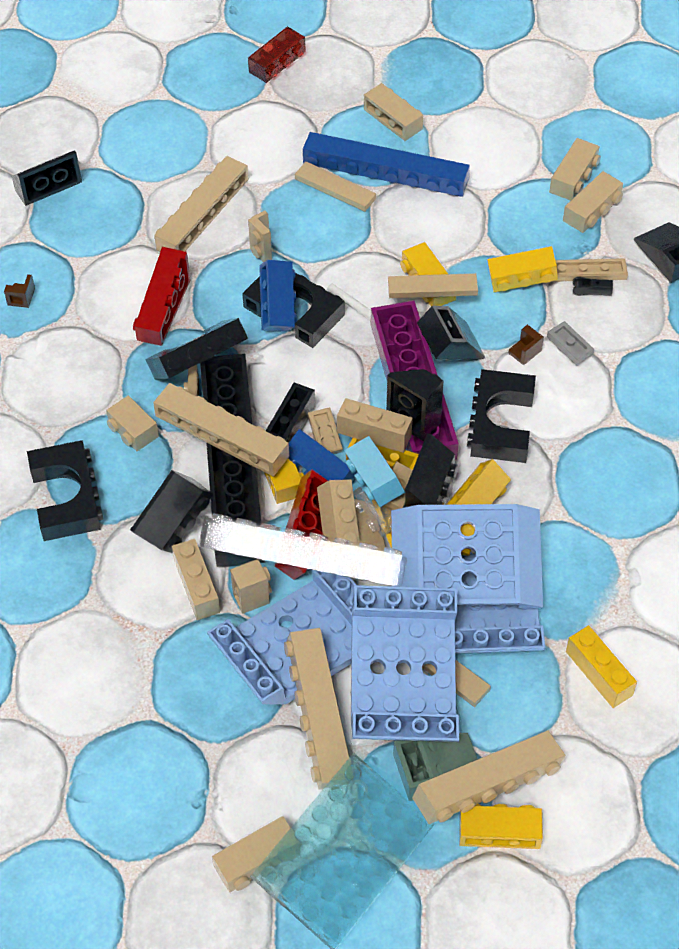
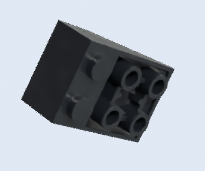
[634,222,679,283]
[417,306,485,359]

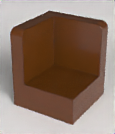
[4,274,35,308]
[508,324,544,365]

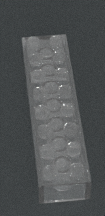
[198,513,407,587]

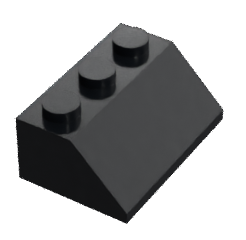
[12,150,82,206]
[386,369,444,441]
[405,433,458,507]
[130,470,213,553]

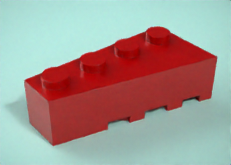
[133,246,191,346]
[275,469,328,580]

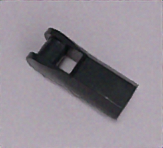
[573,277,613,296]

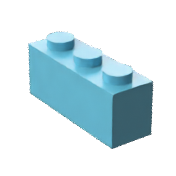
[344,436,405,507]

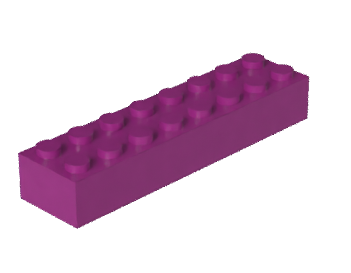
[371,301,459,460]

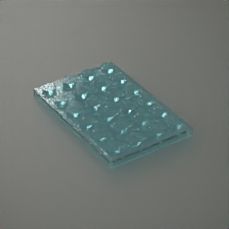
[250,753,435,949]

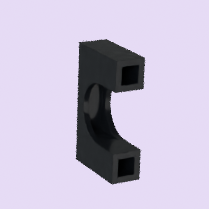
[242,273,345,348]
[145,318,248,380]
[467,369,536,463]
[27,440,104,541]

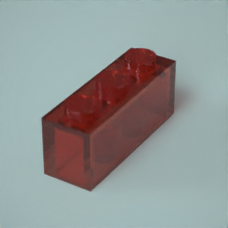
[248,26,306,83]

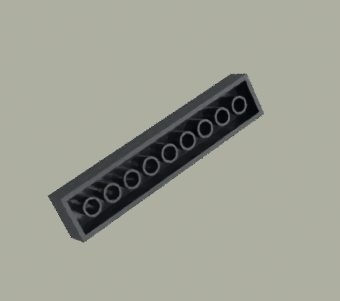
[200,354,265,567]

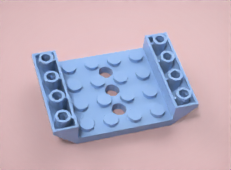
[391,504,543,608]
[455,553,545,653]
[207,557,356,704]
[351,585,459,742]

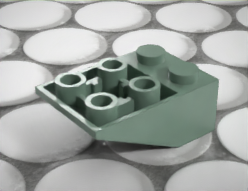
[393,733,478,801]

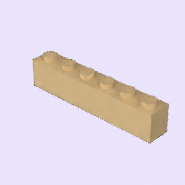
[154,156,249,252]
[153,383,289,477]
[284,628,354,790]
[412,731,566,824]

